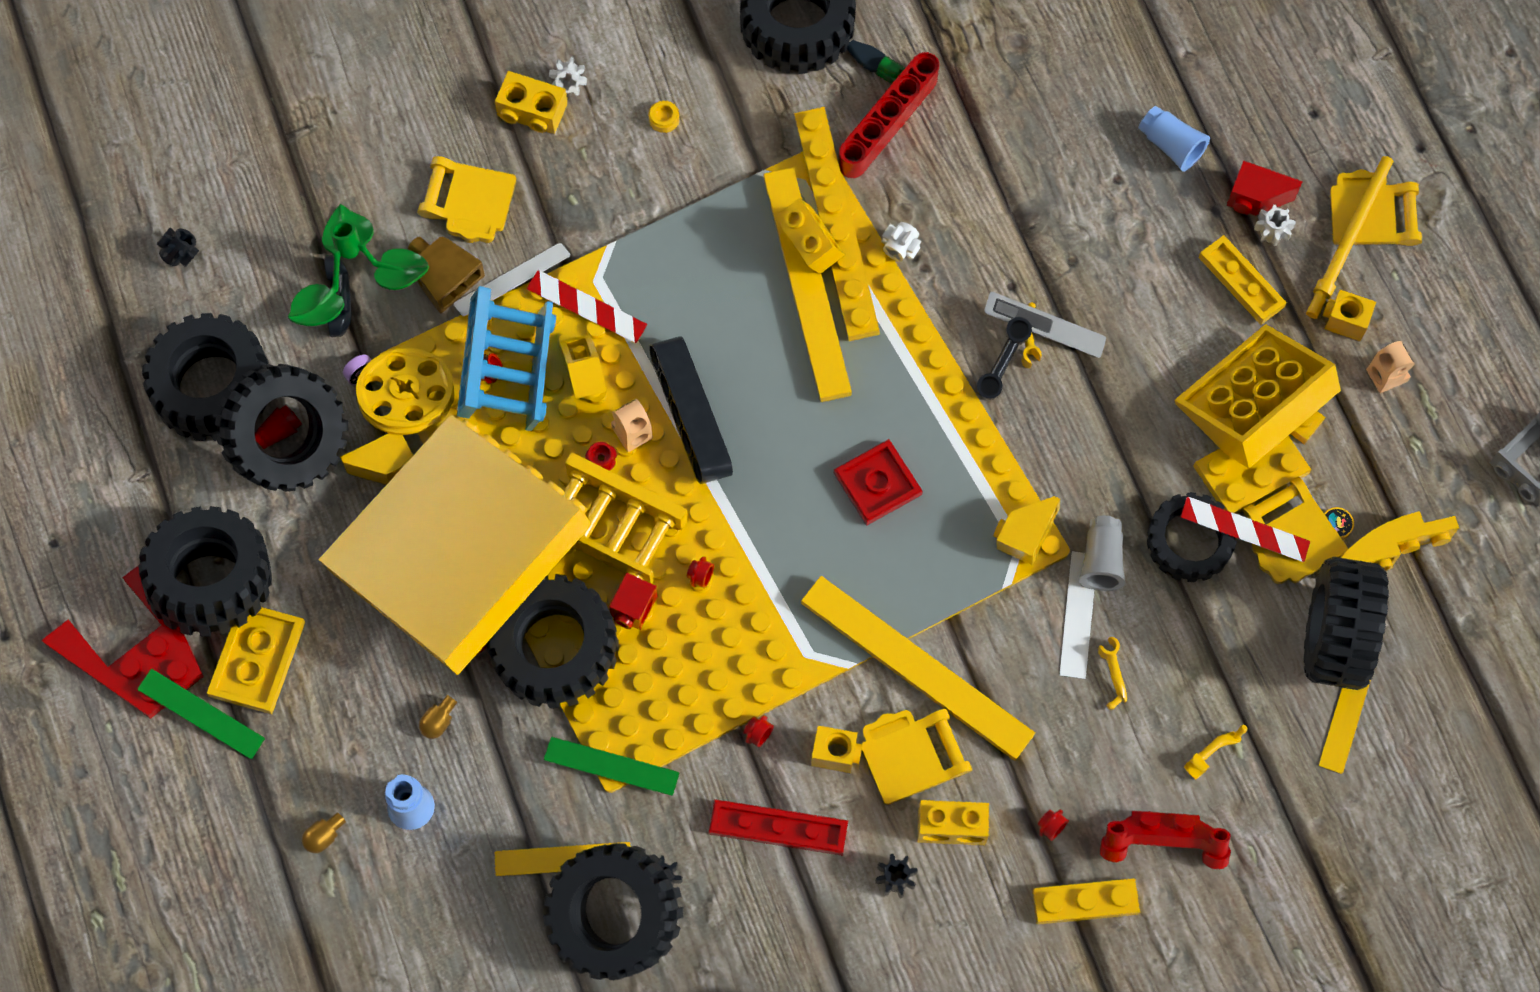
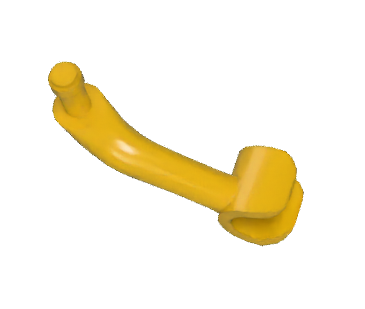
[1021,302,1042,369]
[1098,637,1127,710]
[1184,725,1248,780]

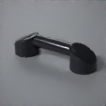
[325,254,352,338]
[977,317,1032,400]

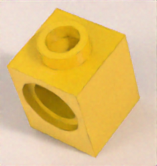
[1323,289,1376,341]
[811,725,863,773]

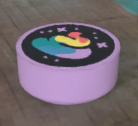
[343,355,372,385]

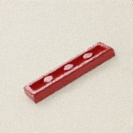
[709,799,848,856]

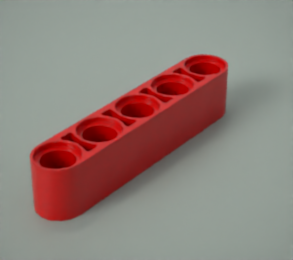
[839,52,940,178]

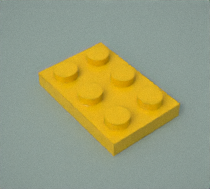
[1193,436,1312,514]
[206,607,305,714]

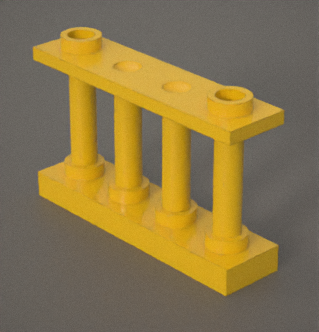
[564,452,688,583]

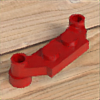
[1100,811,1231,869]

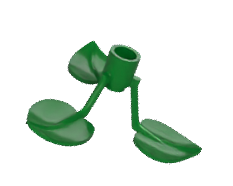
[288,204,429,326]

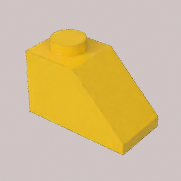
[559,334,607,400]
[340,433,413,485]
[993,496,1060,565]

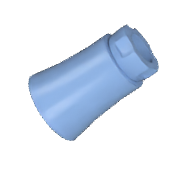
[1139,106,1210,171]
[385,774,435,830]

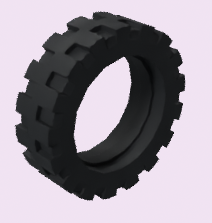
[1147,492,1237,582]

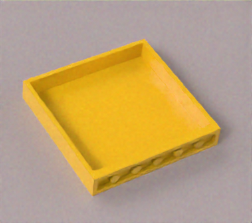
[318,415,592,676]

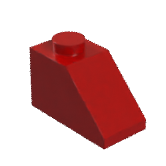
[1226,160,1303,216]

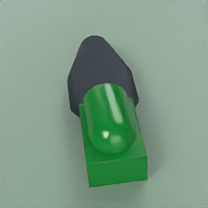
[847,40,905,84]

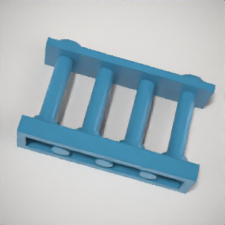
[457,286,556,431]

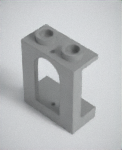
[1490,412,1540,507]

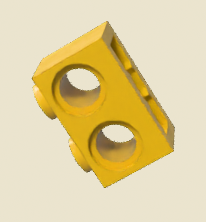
[495,71,568,135]
[775,198,845,274]
[917,800,989,845]

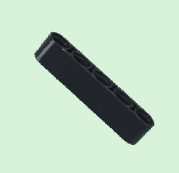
[649,336,733,484]

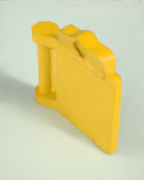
[417,156,516,243]
[1330,169,1422,246]
[1243,476,1348,584]
[862,709,973,805]

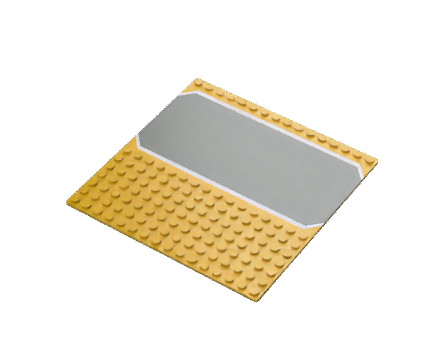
[379,152,1070,793]

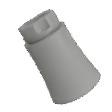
[1079,515,1125,591]

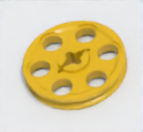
[356,348,454,435]

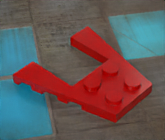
[42,565,204,719]

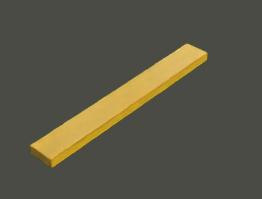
[763,167,852,403]
[801,576,1035,761]

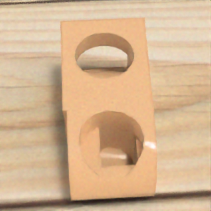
[1366,341,1415,394]
[611,399,653,452]

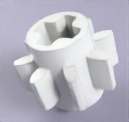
[549,57,587,96]
[1254,205,1296,246]
[881,222,921,261]

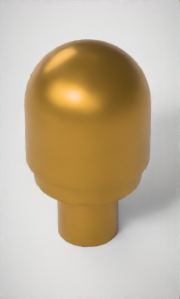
[419,695,458,739]
[302,812,346,853]

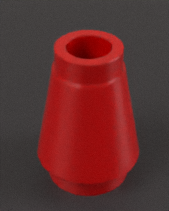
[254,404,302,450]

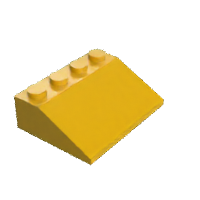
[1174,324,1341,468]

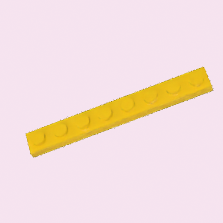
[794,107,880,341]

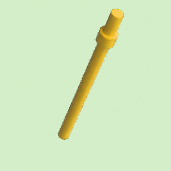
[1306,156,1394,319]

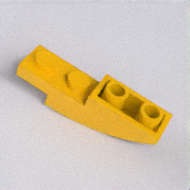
[1341,511,1459,571]

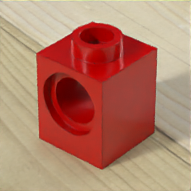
[609,573,658,630]

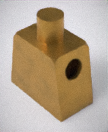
[408,236,485,314]

